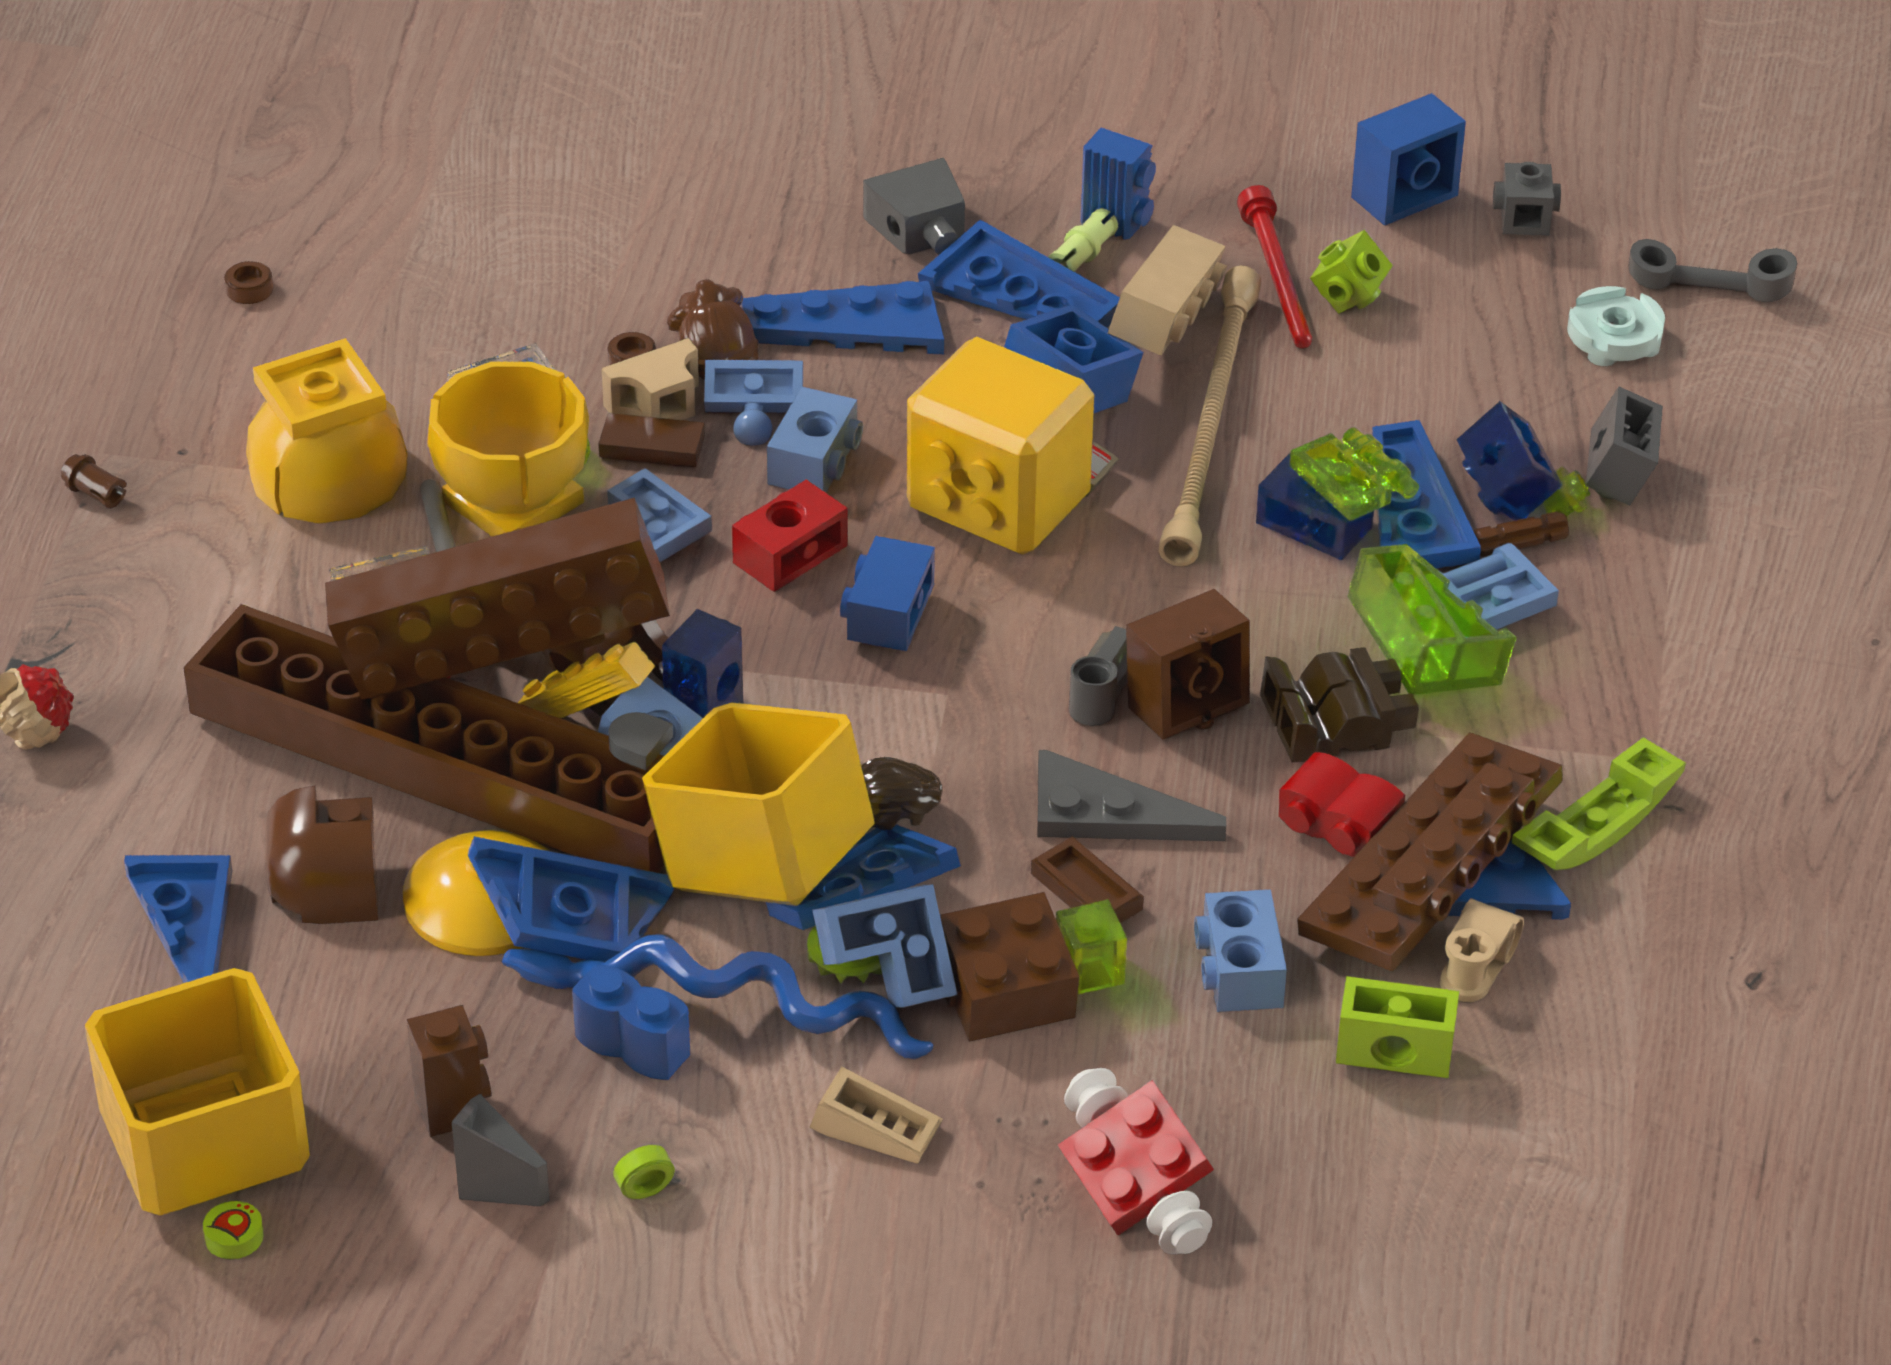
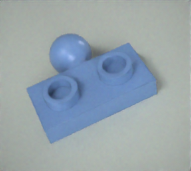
[704,360,803,446]

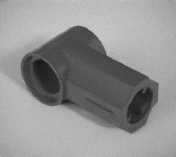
[1068,626,1128,726]

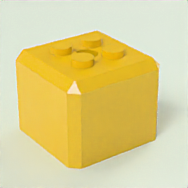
[907,336,1094,555]
[642,702,875,906]
[85,968,310,1216]

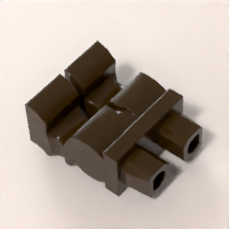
[1260,647,1419,763]

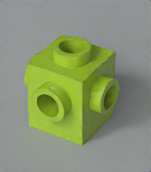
[1309,230,1393,314]

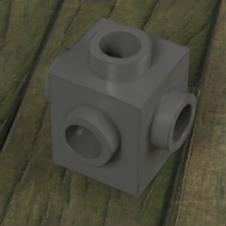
[1493,162,1561,236]

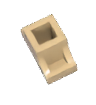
[602,338,699,420]

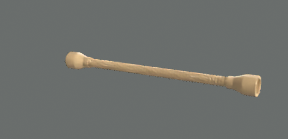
[1159,265,1262,567]

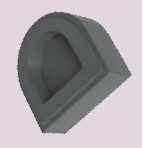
[608,712,673,770]

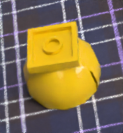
[246,338,408,524]
[427,362,589,537]

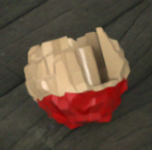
[0,664,74,750]

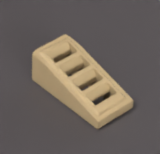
[810,1066,943,1164]

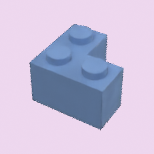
[812,884,957,1007]

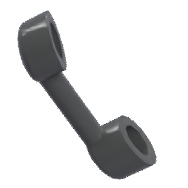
[1628,239,1798,302]

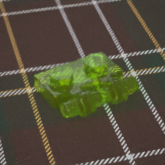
[1289,427,1419,521]

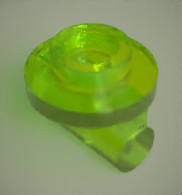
[1538,466,1590,517]

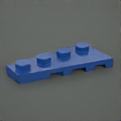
[918,220,1120,327]
[741,281,944,355]

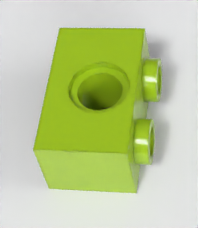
[1336,976,1459,1078]

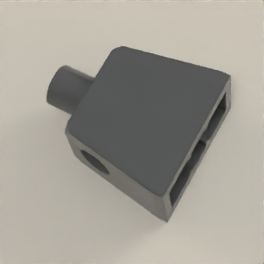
[863,158,965,255]

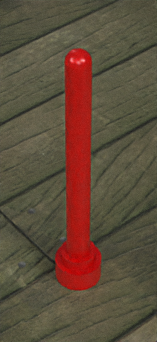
[1237,185,1312,349]

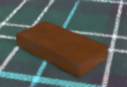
[598,413,705,467]
[1031,836,1144,934]

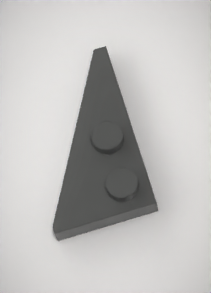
[1037,750,1227,841]

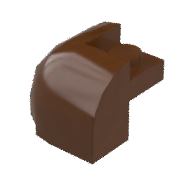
[265,785,378,924]

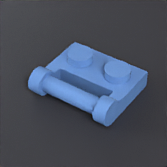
[1421,543,1559,639]

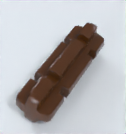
[1474,512,1569,557]

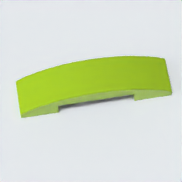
[1512,737,1686,870]

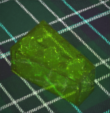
[1347,544,1517,695]

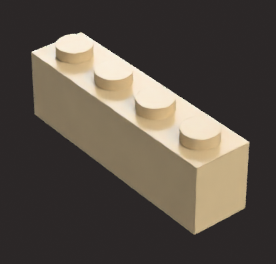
[1108,225,1227,355]

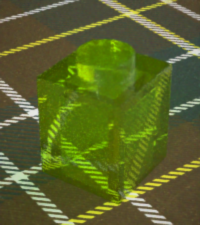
[1056,899,1127,994]

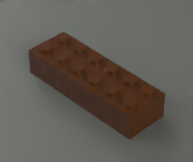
[325,497,670,700]

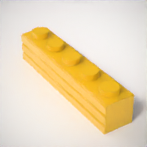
[518,642,655,718]

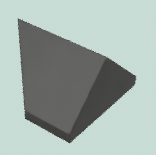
[452,1094,550,1207]

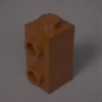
[407,1005,492,1137]

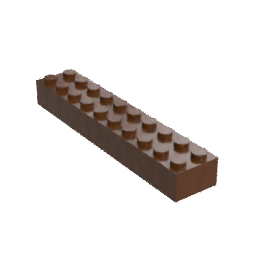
[183,604,665,873]

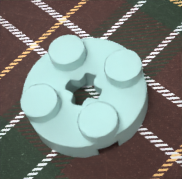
[1567,286,1665,366]

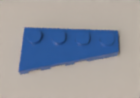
[1371,420,1481,577]

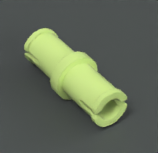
[1048,208,1118,272]

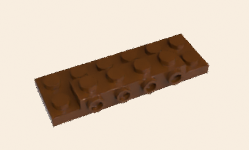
[1297,732,1563,972]

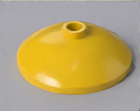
[403,830,549,956]

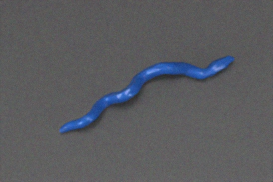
[502,934,934,1059]

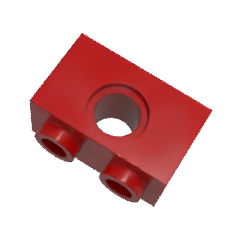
[732,479,848,592]

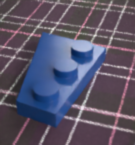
[766,824,961,930]

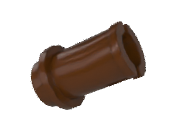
[61,454,127,509]

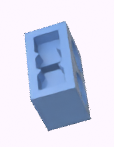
[1194,889,1287,1012]

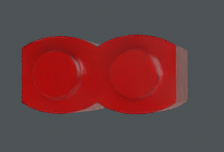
[1278,752,1405,857]

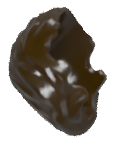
[861,757,943,830]

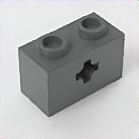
[1585,386,1663,506]

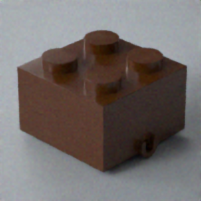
[1126,589,1250,740]
[940,892,1079,1042]

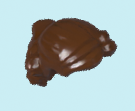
[667,279,759,380]

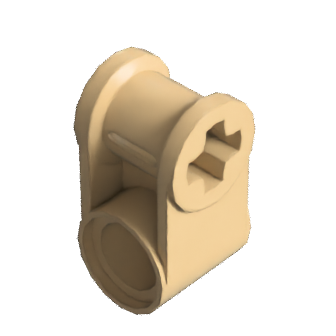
[1440,899,1524,1002]

